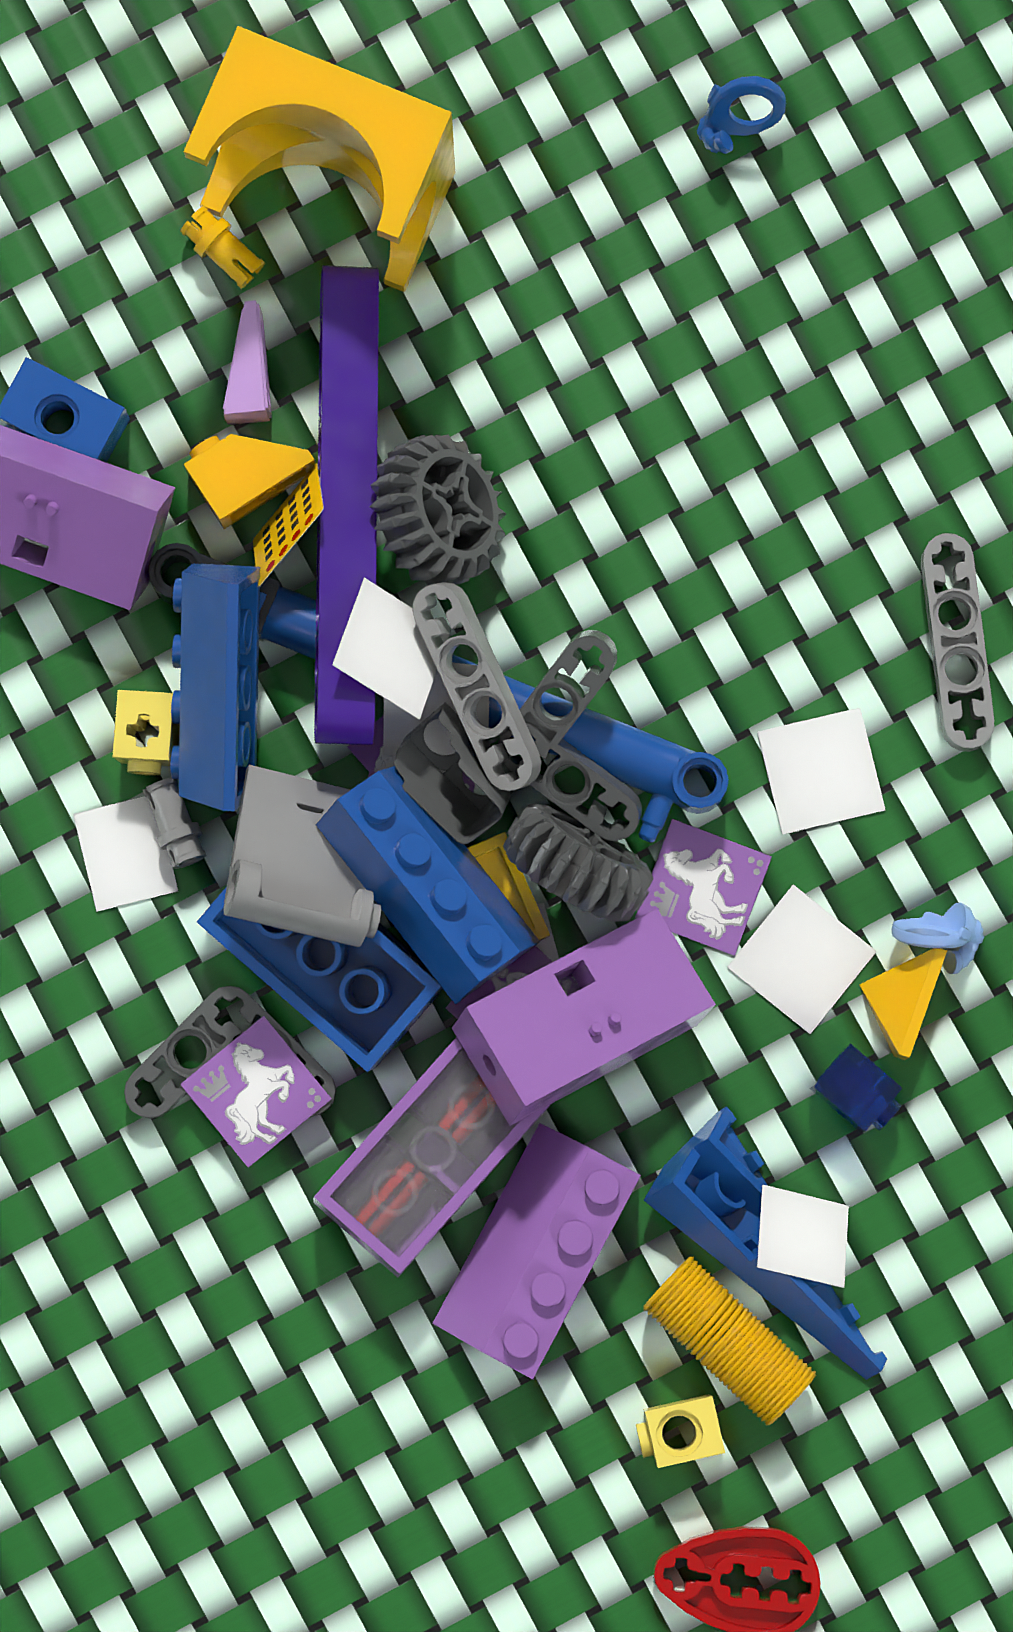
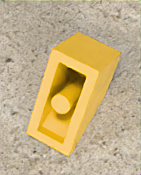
[184,434,316,529]

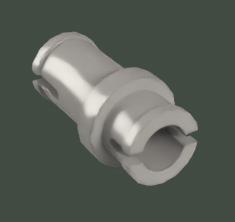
[143,778,207,869]

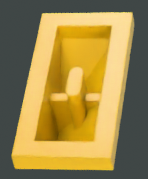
[859,948,947,1060]

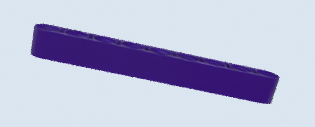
[314,265,379,745]

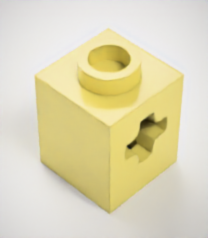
[112,690,180,775]

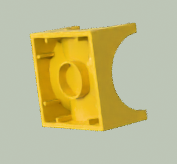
[183,26,456,292]

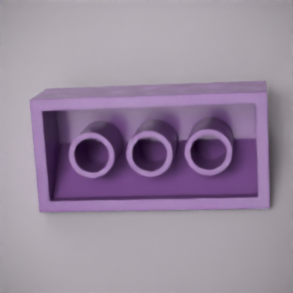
[432,1123,641,1379]

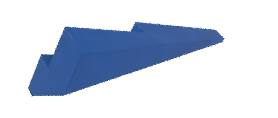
[644,1107,887,1380]

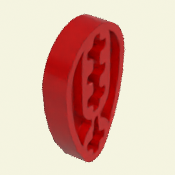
[653,1526,821,1632]

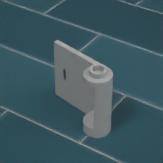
[224,765,381,947]

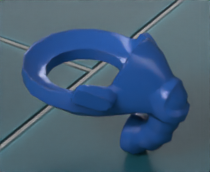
[697,76,786,154]

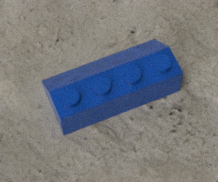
[170,563,260,811]
[316,766,540,1005]

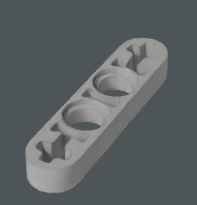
[921,533,995,752]
[412,582,541,791]

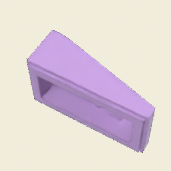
[223,300,272,425]

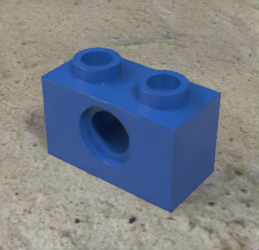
[0,357,130,463]

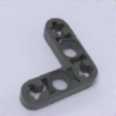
[498,630,642,841]
[124,986,337,1119]

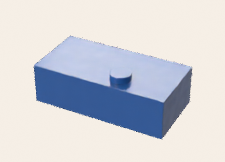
[197,887,444,1072]

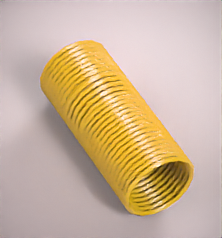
[643,1257,816,1425]

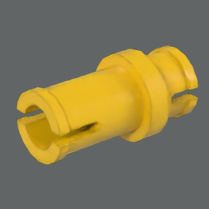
[180,206,265,289]

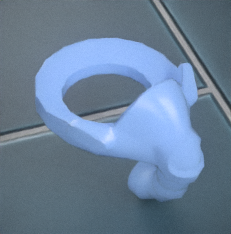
[891,902,984,974]

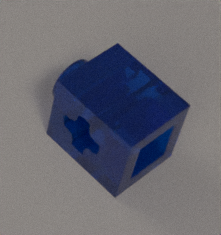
[810,1043,902,1133]

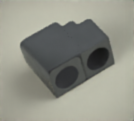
[394,702,519,844]

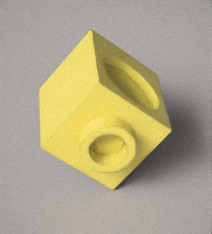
[636,1394,725,1468]

